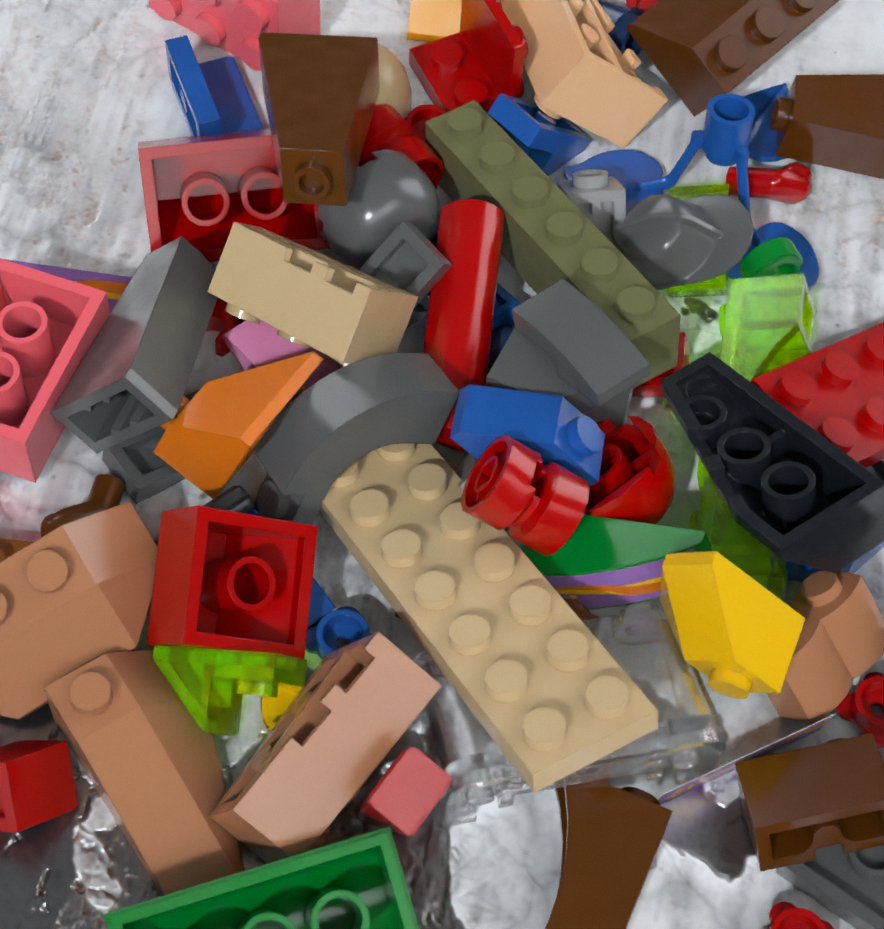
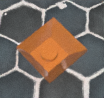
[153,351,324,499]

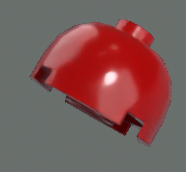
[584,416,676,524]

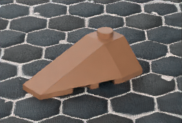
[44,649,245,896]

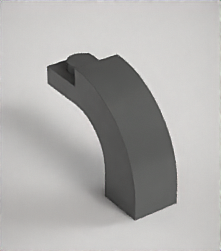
[254,353,459,525]

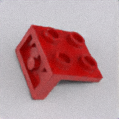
[409,0,528,128]

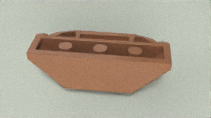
[0,501,158,720]

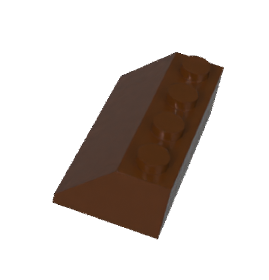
[626,0,839,117]

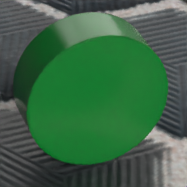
[739,237,803,294]

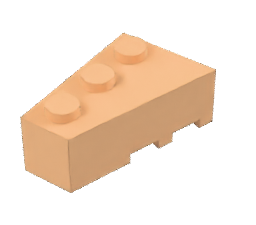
[501,0,668,149]

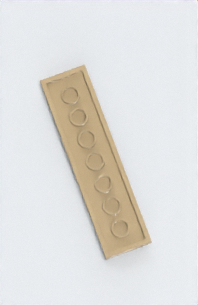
[319,443,658,793]

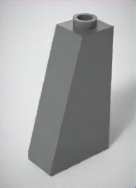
[50,236,218,453]

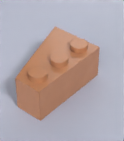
[210,632,443,863]

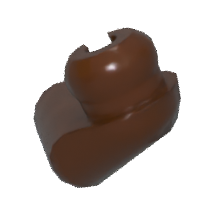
[40,474,126,537]

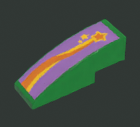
[509,515,713,610]

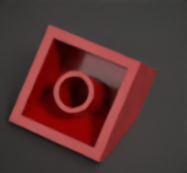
[146,505,318,660]

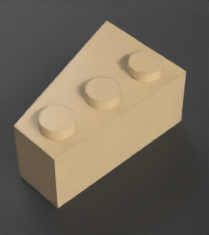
[207,222,419,366]

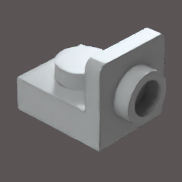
[557,169,626,254]

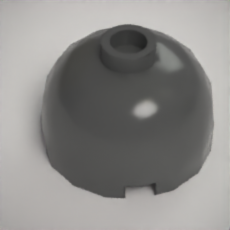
[317,149,441,270]

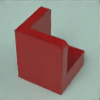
[0,740,77,833]

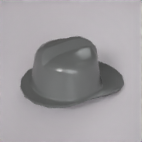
[613,194,754,290]

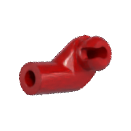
[726,163,812,204]

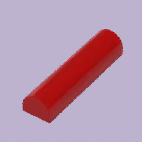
[423,199,505,453]

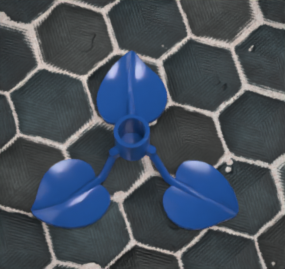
[564,83,819,295]

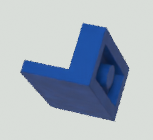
[165,35,264,136]

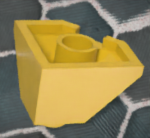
[660,551,806,699]

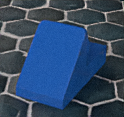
[487,93,592,176]

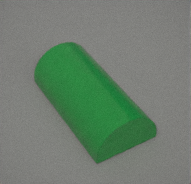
[103,826,419,929]

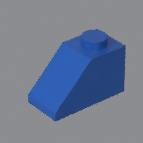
[450,384,605,486]

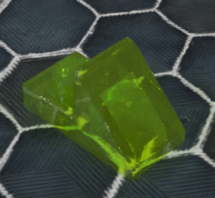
[153,645,307,736]

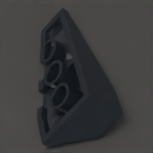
[660,352,884,573]

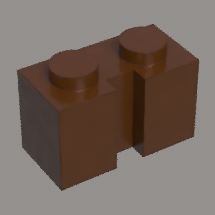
[735,733,884,872]

